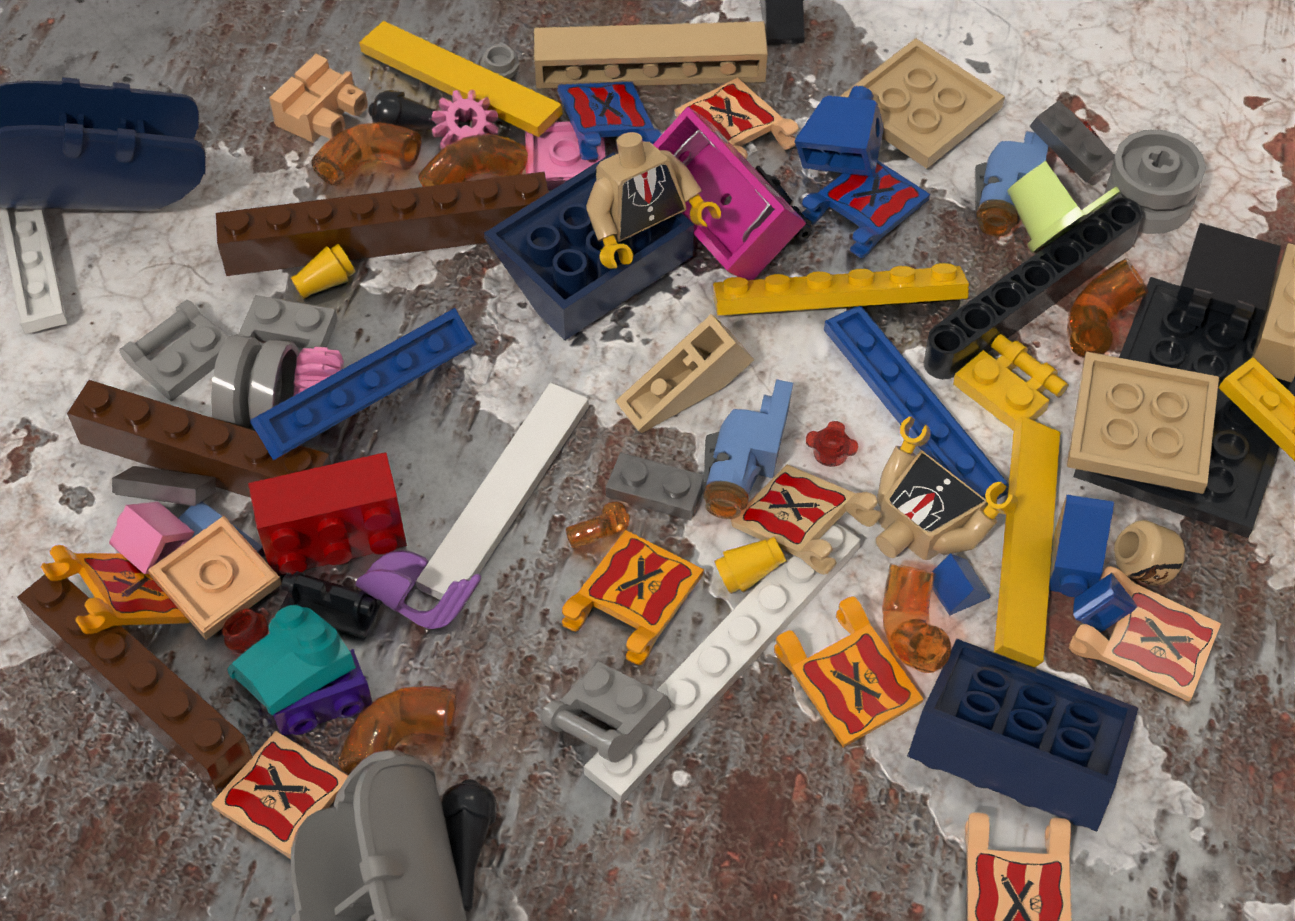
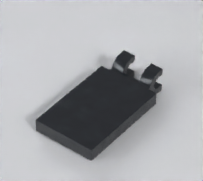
[1176,223,1281,340]

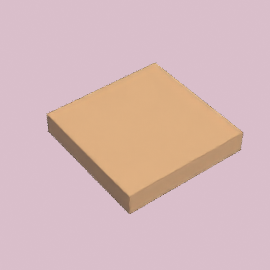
[148,516,282,640]

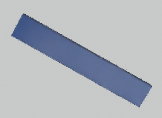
[824,306,1009,505]
[250,308,477,460]

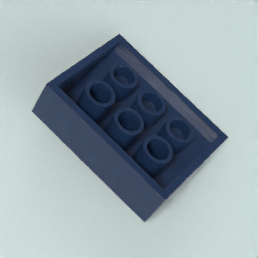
[484,152,694,341]
[907,639,1139,832]

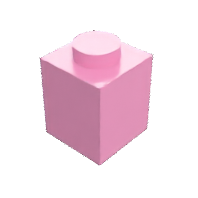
[109,502,194,574]

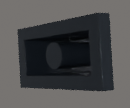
[760,0,805,45]

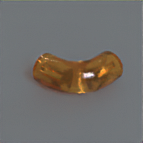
[311,122,421,186]
[418,133,528,187]
[1067,258,1149,358]
[882,563,951,673]
[338,686,456,775]

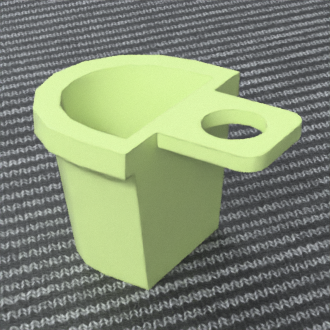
[1007,161,1121,253]

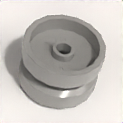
[1104,130,1206,234]
[211,335,299,431]

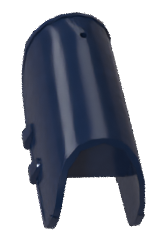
[0,77,206,211]

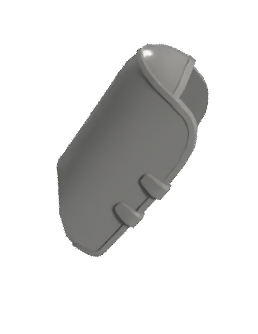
[291,750,467,921]

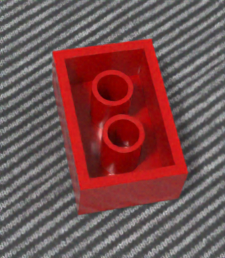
[248,452,407,576]

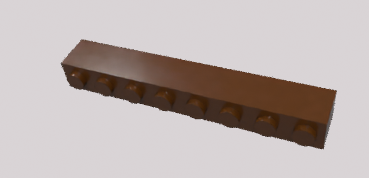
[216,172,548,276]

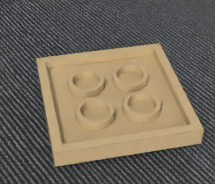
[839,38,1005,169]
[1067,352,1219,494]

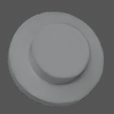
[481,45,519,79]

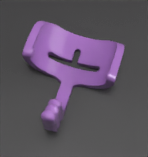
[355,550,481,629]

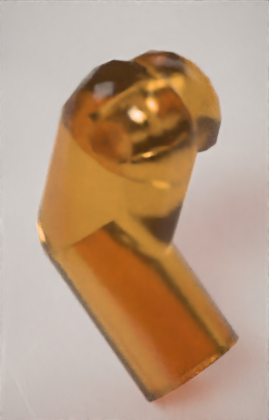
[566,501,630,549]

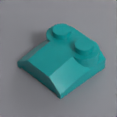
[227,605,356,715]

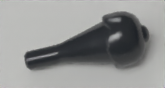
[368,90,471,136]
[441,779,497,912]

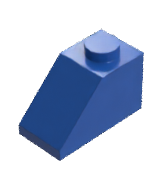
[1049,494,1114,597]

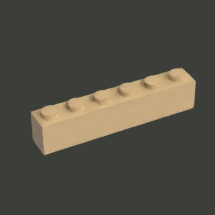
[534,21,767,89]

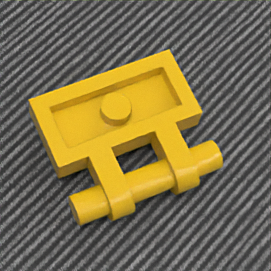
[953,334,1069,431]

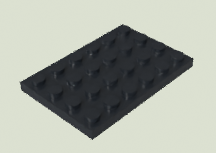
[1073,277,1295,538]

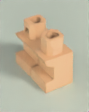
[269,53,368,143]

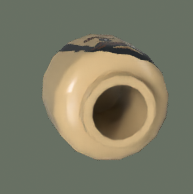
[1114,520,1185,586]

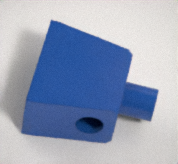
[794,86,884,176]

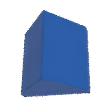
[926,553,990,616]
[1073,573,1137,632]

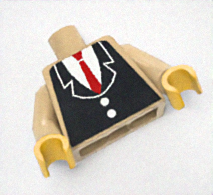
[586,132,721,269]
[876,417,1018,560]

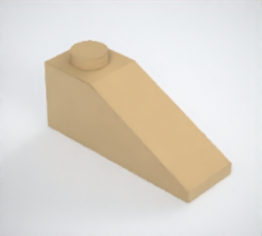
[615,314,754,433]

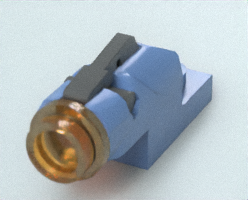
[974,131,1048,237]
[703,379,793,519]

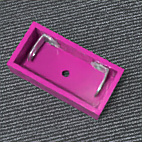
[653,106,806,280]

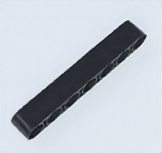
[923,198,1143,380]

